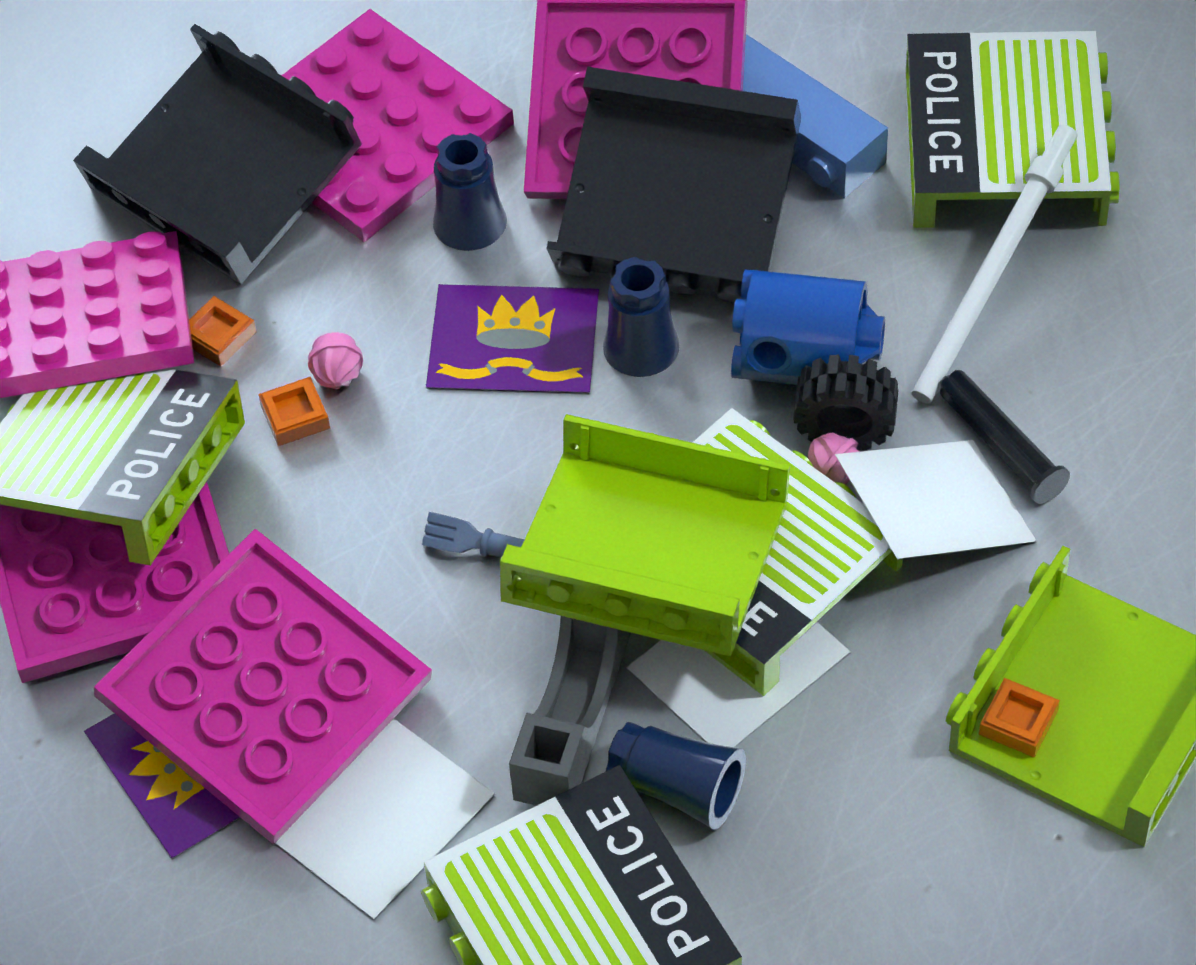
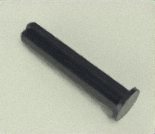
[940,370,1070,504]

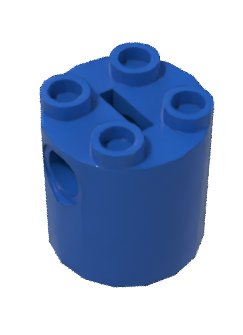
[731,269,885,385]

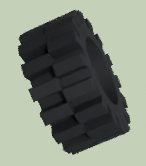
[793,354,899,451]

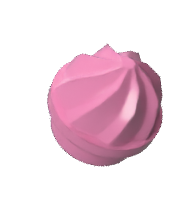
[308,332,363,390]
[808,432,860,485]

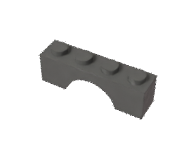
[509,616,631,806]

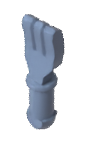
[422,512,525,557]

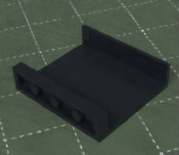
[73,24,362,284]
[546,66,801,303]

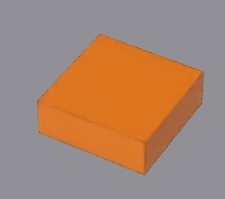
[189,296,257,367]
[258,377,330,446]
[979,678,1060,757]

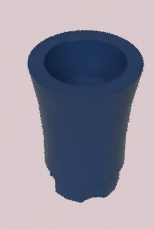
[433,133,507,251]
[603,257,679,377]
[606,722,746,830]

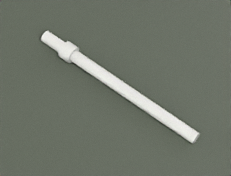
[911,125,1078,404]

